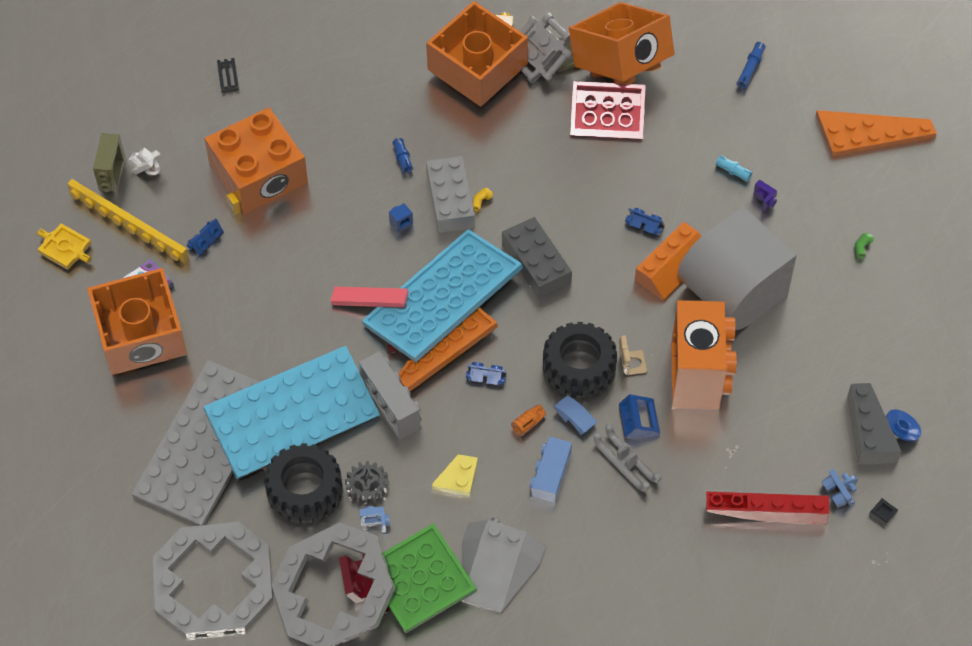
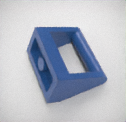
[619,394,660,439]

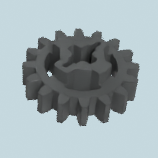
[345,461,389,504]

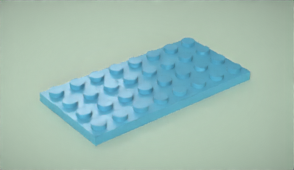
[362,229,523,362]
[203,346,380,479]

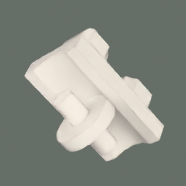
[128,147,160,176]

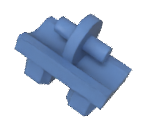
[822,468,858,508]

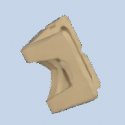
[619,335,647,375]

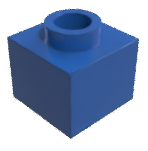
[389,203,413,232]

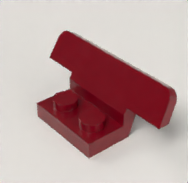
[339,554,390,615]

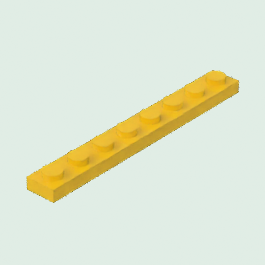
[67,179,189,264]

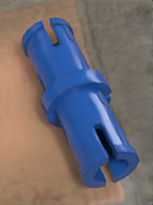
[392,138,413,173]

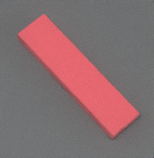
[330,286,409,308]

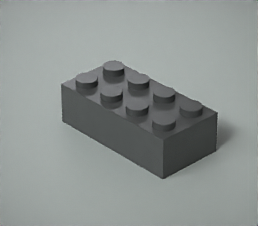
[502,217,572,299]

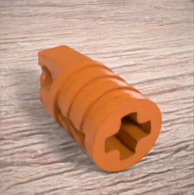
[511,405,546,436]

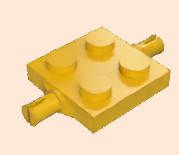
[37,223,92,270]

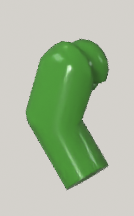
[855,233,874,259]

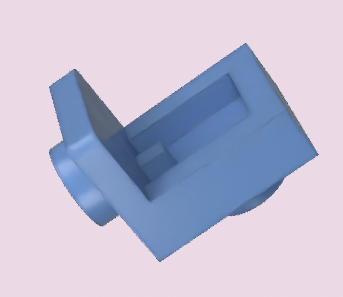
[359,506,390,533]

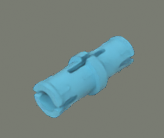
[715,155,753,182]

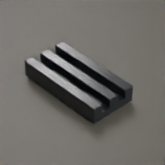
[217,58,239,91]

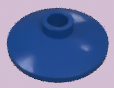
[886,409,921,442]

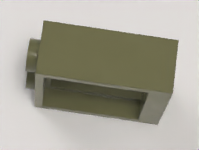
[93,133,125,192]

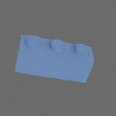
[529,437,572,503]

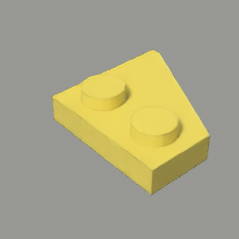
[432,454,478,496]

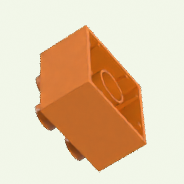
[426,1,528,107]

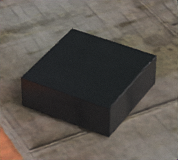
[869,498,898,527]

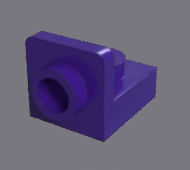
[753,179,777,212]

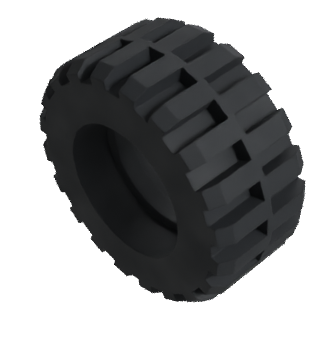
[543,322,617,398]
[264,443,343,524]

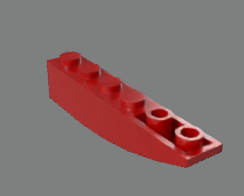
[706,491,829,525]

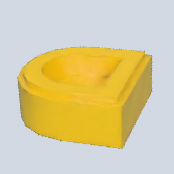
[225,192,241,215]

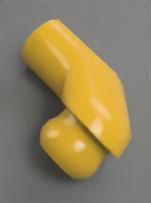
[472,188,493,212]

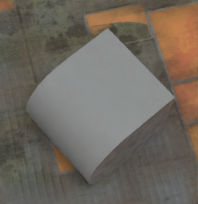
[678,206,797,330]

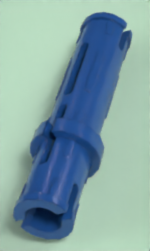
[736,42,766,89]

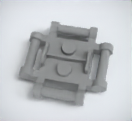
[520,13,573,84]

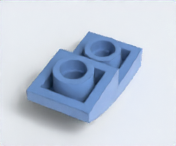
[553,395,597,435]

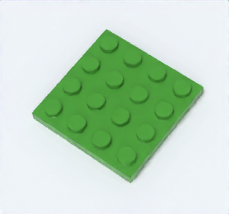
[371,523,477,634]

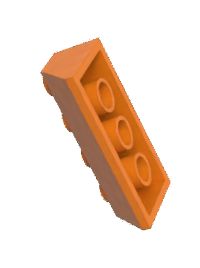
[635,222,701,302]

